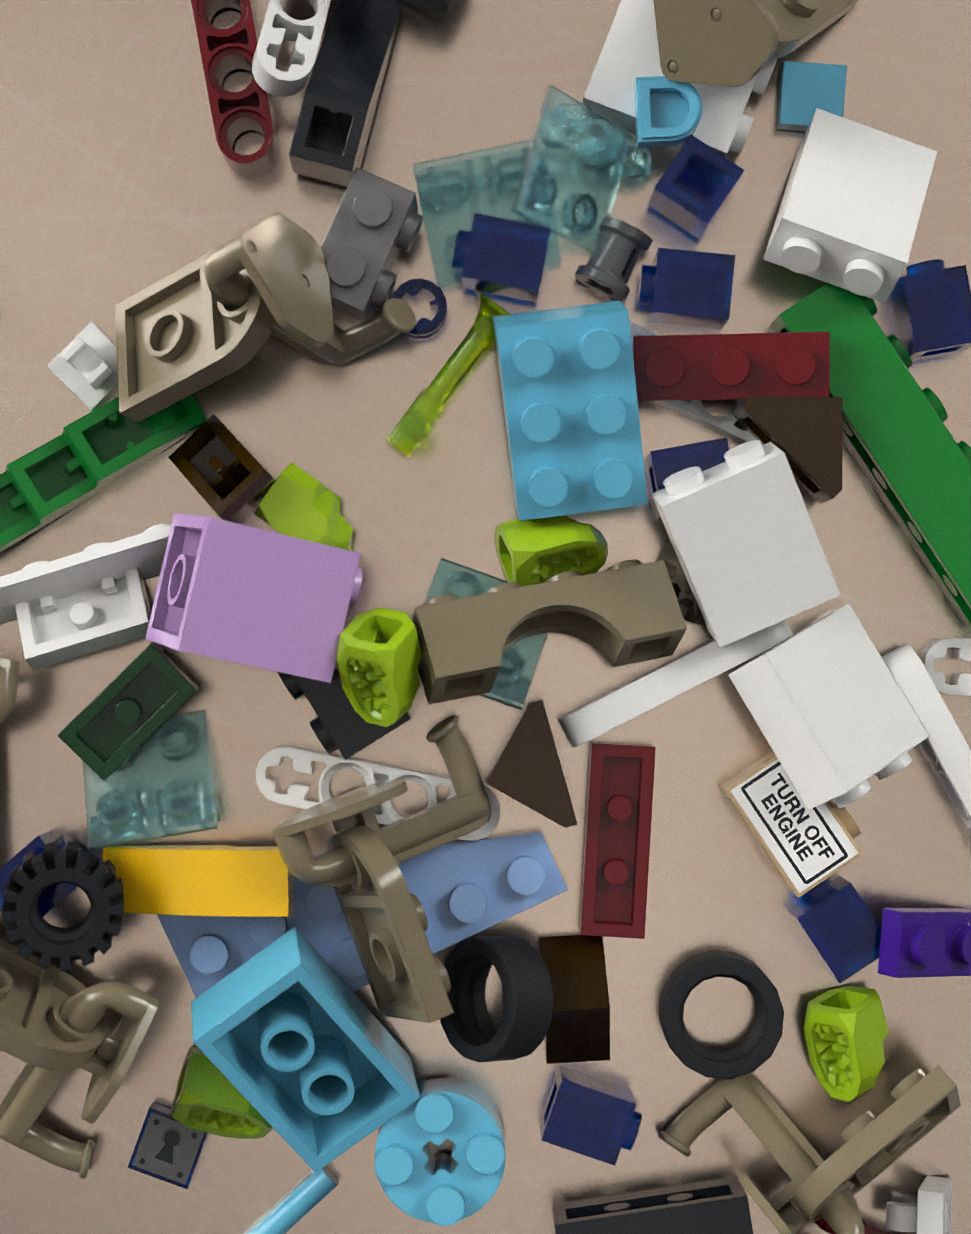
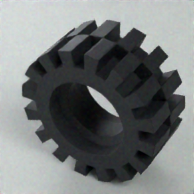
[2,841,124,971]

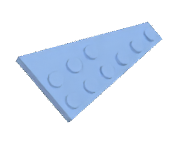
[157,830,568,998]

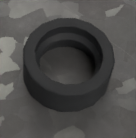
[440,935,553,1063]
[659,951,784,1079]

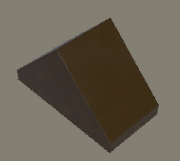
[731,396,843,504]
[168,414,276,524]
[485,698,578,828]
[539,933,610,1064]

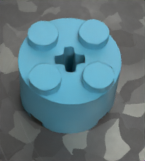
[374,1077,506,1226]

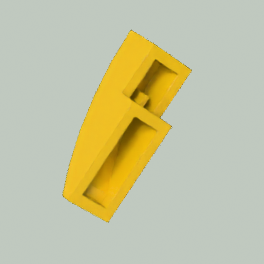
[103,845,294,917]

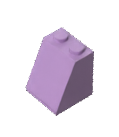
[145,513,362,683]

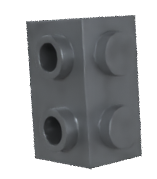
[321,167,423,322]

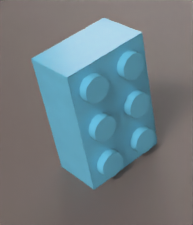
[493,300,648,521]
[191,927,420,1173]

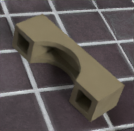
[412,559,687,705]

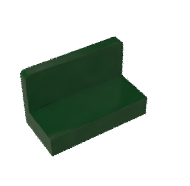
[57,642,198,781]

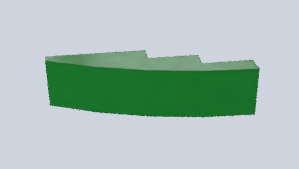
[0,395,207,552]

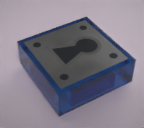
[127,1103,209,1189]

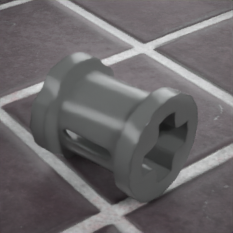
[575,216,653,300]

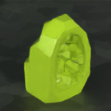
[255,462,353,551]
[495,515,608,587]
[337,607,422,727]
[804,986,889,1103]
[171,1047,273,1139]

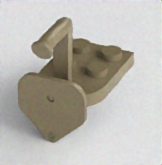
[653,0,859,87]
[115,213,416,423]
[272,715,491,1023]
[0,938,160,1179]
[658,1065,961,1234]

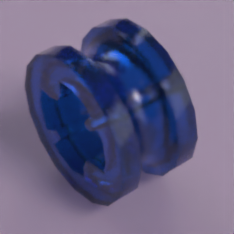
[392,278,448,340]

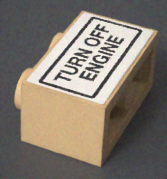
[719,750,863,898]

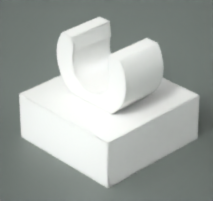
[46,321,119,411]
[886,1176,953,1234]

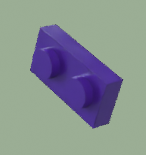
[878,908,971,978]

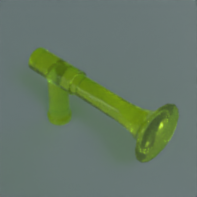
[385,288,511,457]

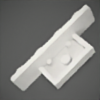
[0,524,172,670]

